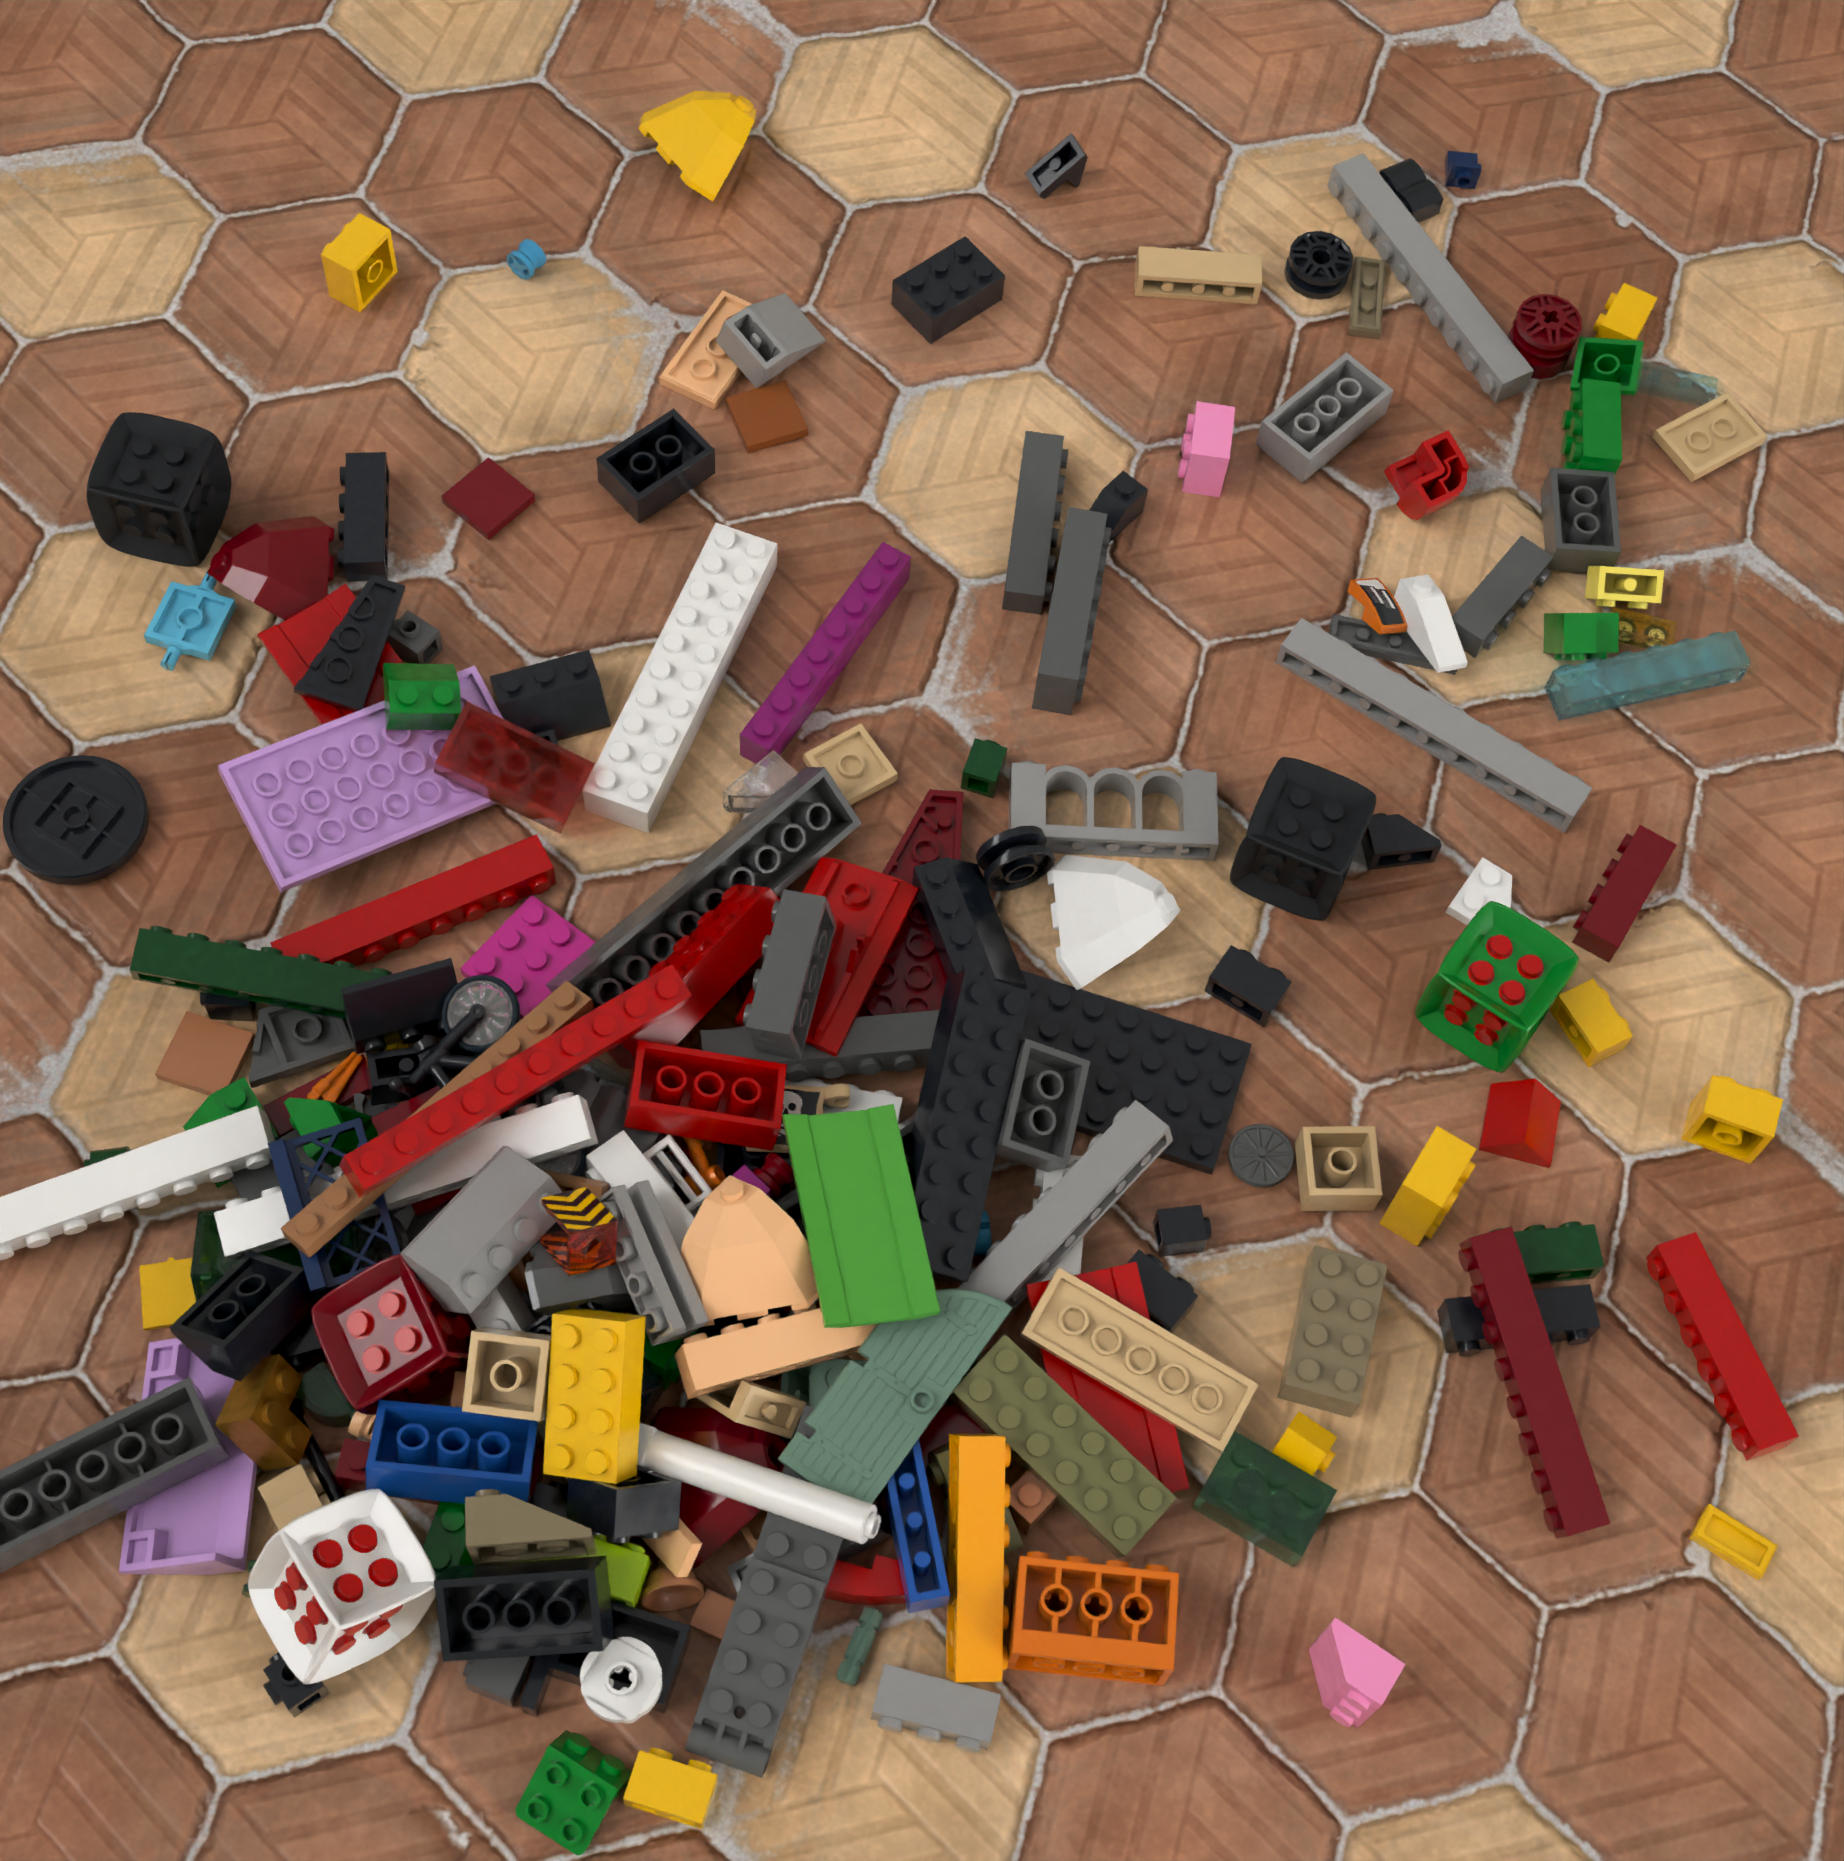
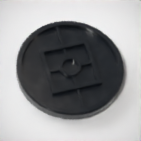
[3,755,149,885]

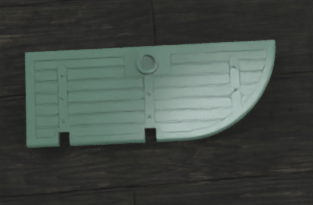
[777,1289,1013,1504]

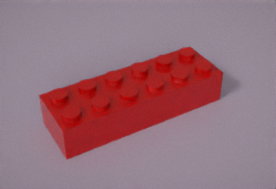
[607,884,780,1069]

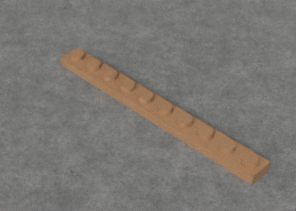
[280,980,594,1258]

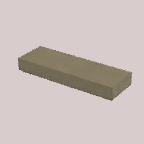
[1348,256,1386,339]

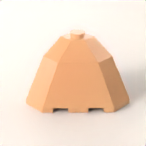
[680,1175,818,1327]

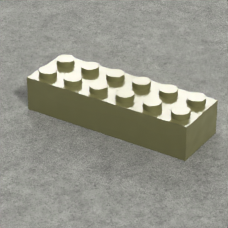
[949,1334,1177,1558]

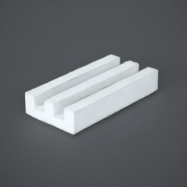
[643,1134,712,1213]

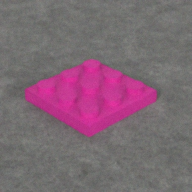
[460,894,596,1019]

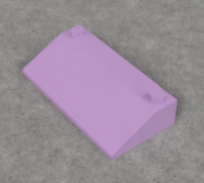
[119,1338,270,1575]

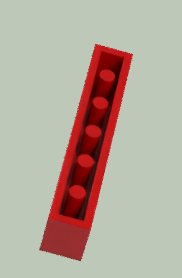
[1646,1232,1799,1461]

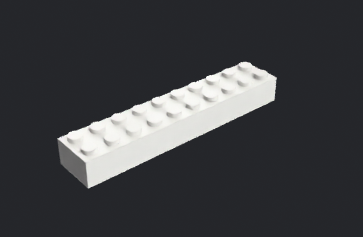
[583,523,777,833]

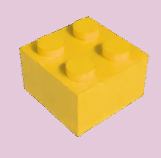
[321,213,398,312]
[1681,1075,1783,1164]

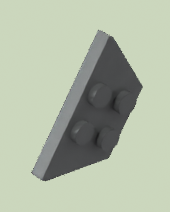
[248,1006,356,1088]

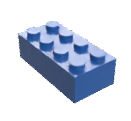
[366,1400,539,1503]

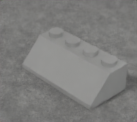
[400,1146,563,1314]

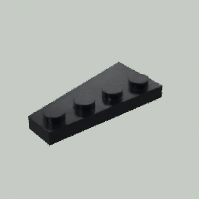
[294,575,405,712]

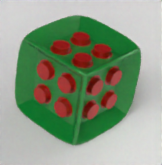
[1415,901,1579,1073]

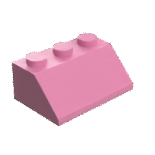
[1309,1618,1406,1728]

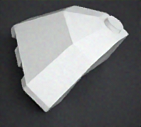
[1047,855,1181,990]

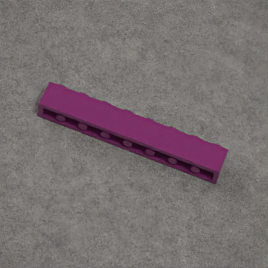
[740,542,911,771]

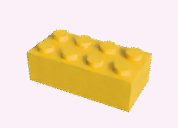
[543,1308,646,1484]

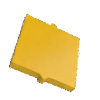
[139,1256,207,1331]

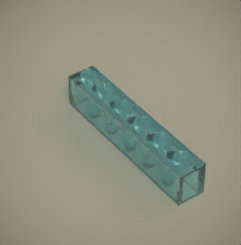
[1544,631,1751,720]

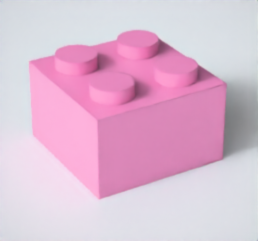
[1177,401,1235,497]

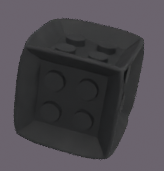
[86,412,232,566]
[1230,757,1377,921]

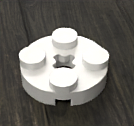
[580,1637,662,1724]

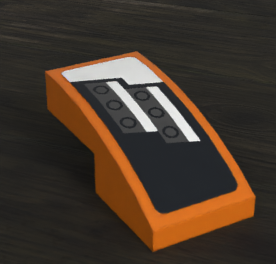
[1347,578,1408,634]

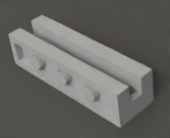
[598,1180,709,1346]

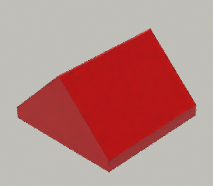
[1478,1078,1561,1168]

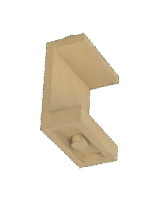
[682,1380,807,1439]

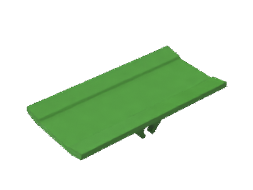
[782,1104,940,1328]

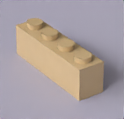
[1135,246,1262,304]

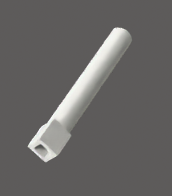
[637,1423,881,1544]

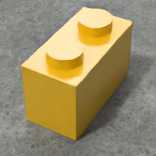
[1592,283,1658,340]
[1549,978,1633,1067]
[623,1747,718,1830]

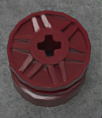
[1508,294,1582,380]

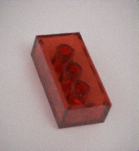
[434,701,595,834]

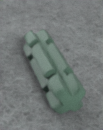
[836,1606,883,1686]

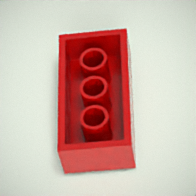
[624,1040,787,1151]

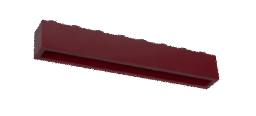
[1459,1226,1611,1539]

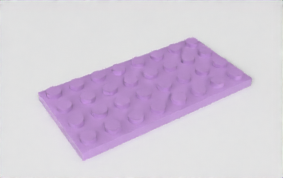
[218,665,537,893]

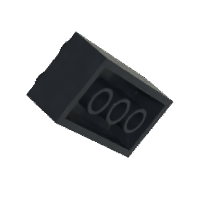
[434,1556,615,1662]

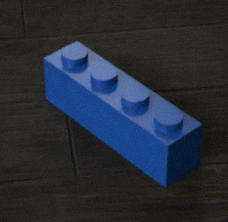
[884,1440,950,1613]

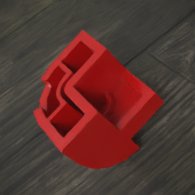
[1384,430,1469,520]

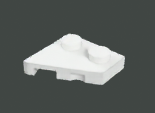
[1446,857,1512,925]

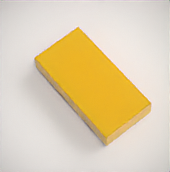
[1689,1504,1778,1581]

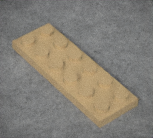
[1020,1267,1259,1453]

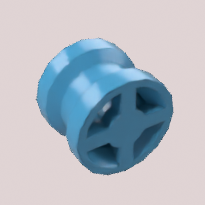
[506,239,547,280]

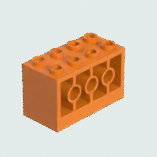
[1007,1552,1179,1686]

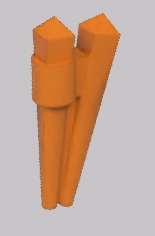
[307,1051,362,1103]

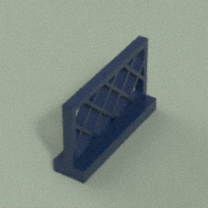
[268,1118,401,1296]

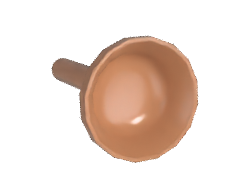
[641,1558,704,1612]

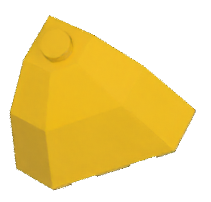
[638,91,756,202]

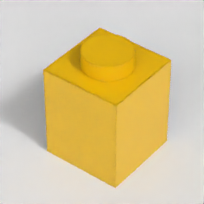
[1270,1411,1337,1481]

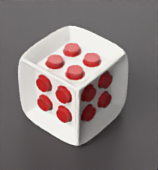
[248,1489,436,1684]

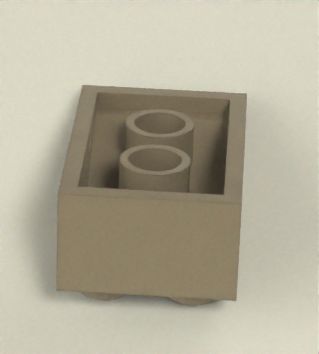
[465,1489,597,1565]

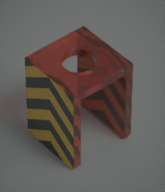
[540,1187,618,1276]

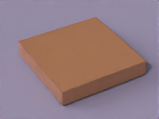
[155,1011,255,1096]

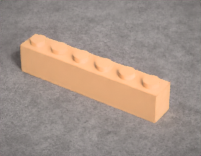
[675,1304,877,1399]

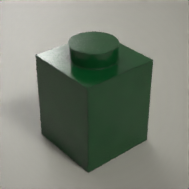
[960,738,1008,798]

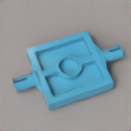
[144,570,237,671]

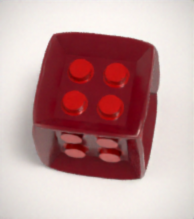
[311,1254,477,1415]

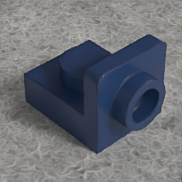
[1445,151,1481,189]

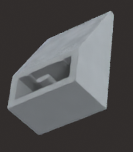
[716,293,826,388]

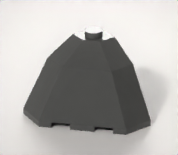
[524,1219,636,1316]

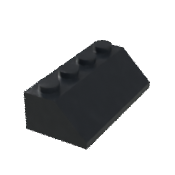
[912,857,1027,989]

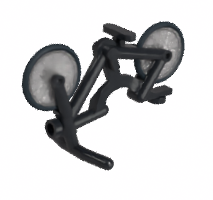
[389,975,588,1177]

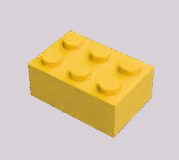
[1379,1126,1476,1246]

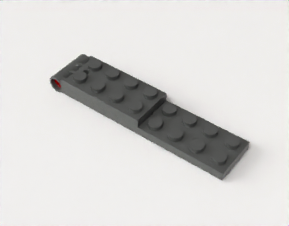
[685,1405,844,1778]

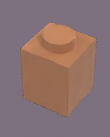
[1008,1470,1057,1536]

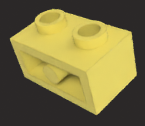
[1585,566,1664,609]

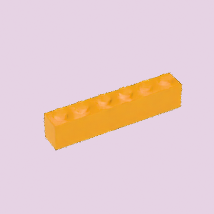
[946,1434,1011,1683]

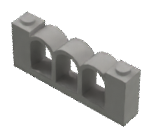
[1008,761,1219,861]

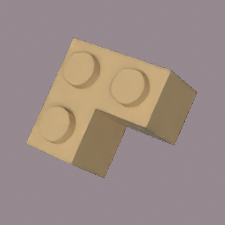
[257,1463,331,1530]

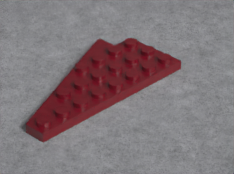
[857,789,964,1017]

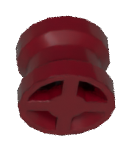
[752,1152,795,1201]

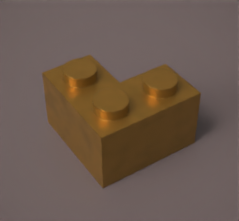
[215,1354,312,1471]

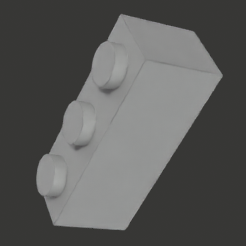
[871,1664,1002,1753]

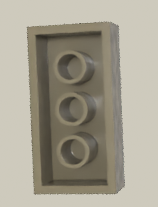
[1277,1245,1388,1418]

